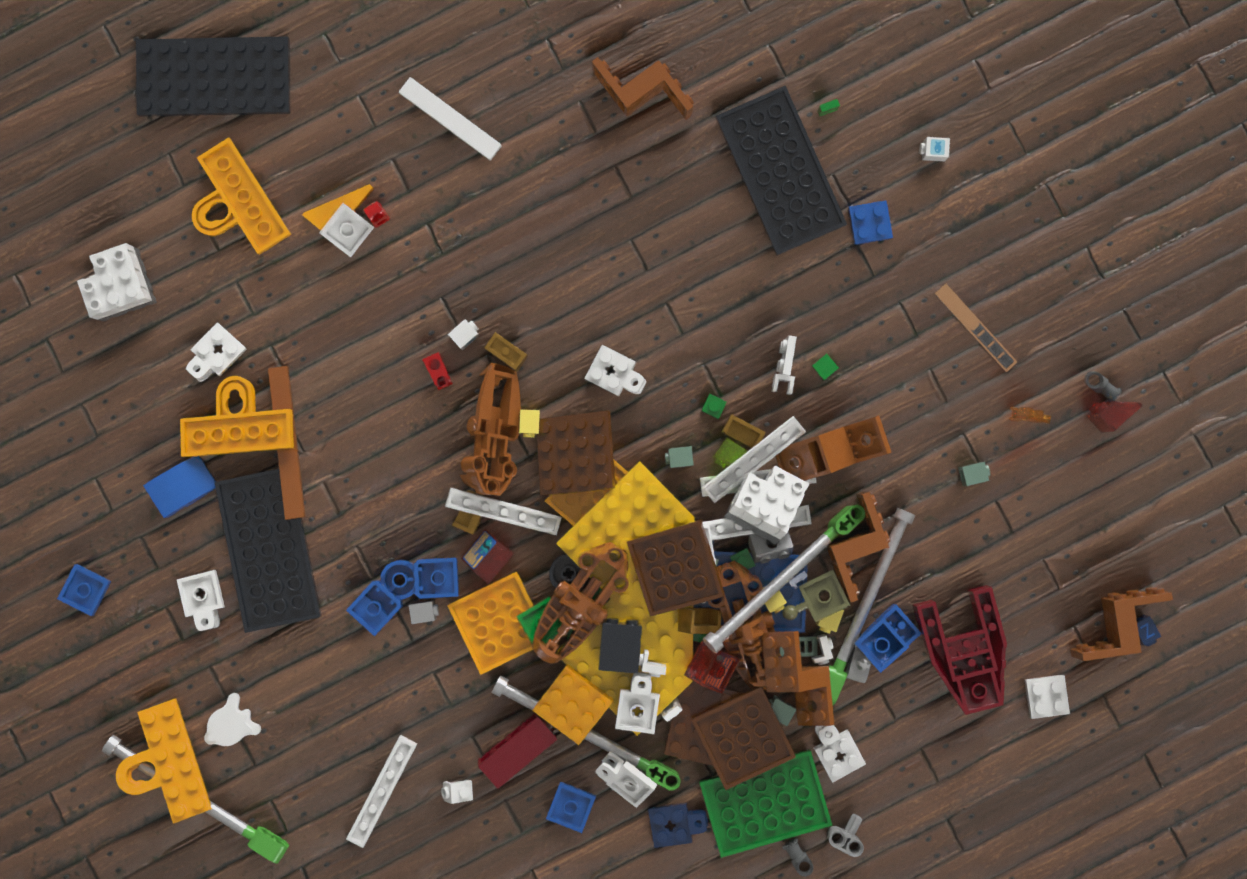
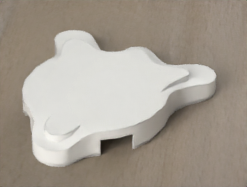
[204,693,261,746]

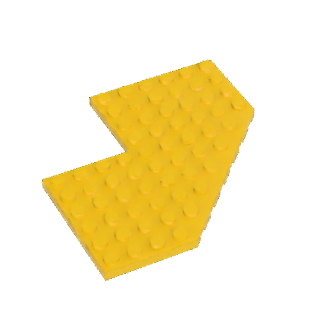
[556,461,694,736]

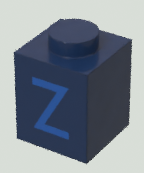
[1136,614,1161,646]

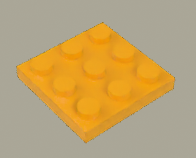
[532,665,614,745]

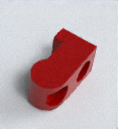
[363,201,390,228]
[422,352,453,390]

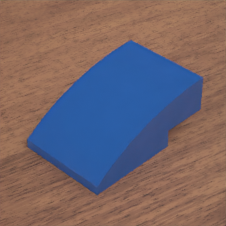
[143,456,216,518]
[854,604,922,673]

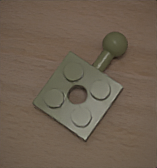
[782,570,851,622]

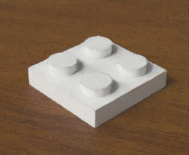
[319,203,374,257]
[1025,675,1070,719]

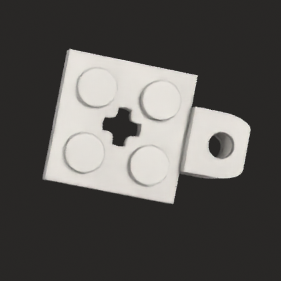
[186,322,247,382]
[771,336,797,395]
[584,345,646,396]
[177,570,225,631]
[615,672,660,734]
[814,725,866,783]
[596,752,657,808]

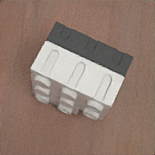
[77,243,157,322]
[724,466,809,544]

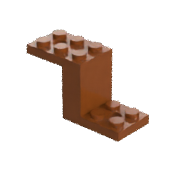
[592,57,694,120]
[775,416,892,481]
[827,492,890,603]
[1070,587,1173,661]
[762,631,834,726]

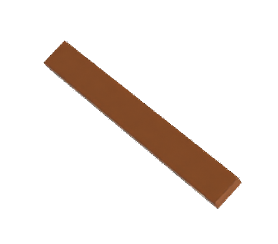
[268,366,306,520]

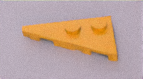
[302,184,374,230]

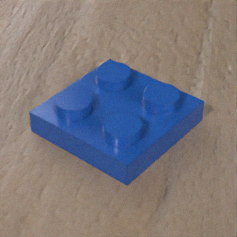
[848,200,893,245]
[57,564,111,616]
[546,781,596,833]

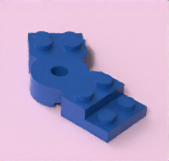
[346,558,459,636]

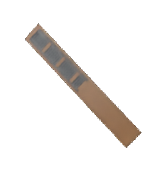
[935,284,1017,372]

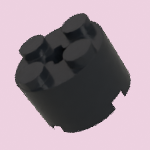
[549,553,587,588]

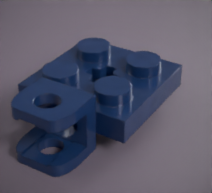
[648,803,708,848]

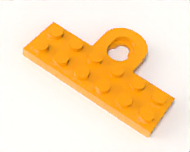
[192,137,291,255]
[180,376,294,458]
[116,698,213,824]

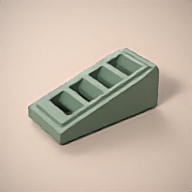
[779,636,818,657]

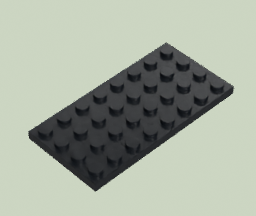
[136,36,291,117]
[715,85,847,256]
[214,469,322,633]

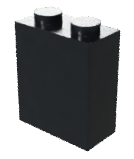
[598,618,642,674]

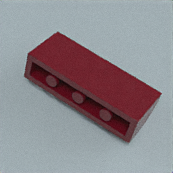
[477,713,558,789]

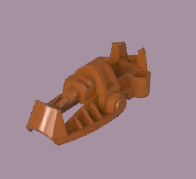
[460,363,521,496]
[532,542,629,664]
[708,560,775,690]

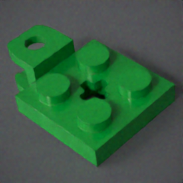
[516,597,562,644]

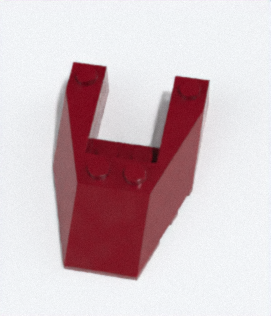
[912,585,1007,715]

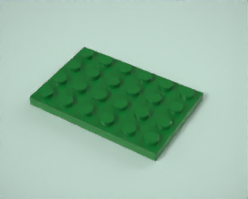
[699,750,833,858]

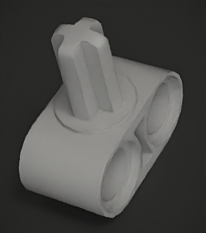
[846,645,871,683]
[826,814,864,857]

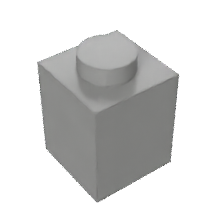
[409,600,439,624]

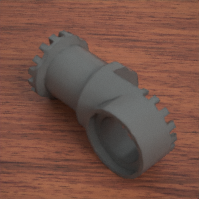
[1084,371,1122,402]
[782,838,813,877]

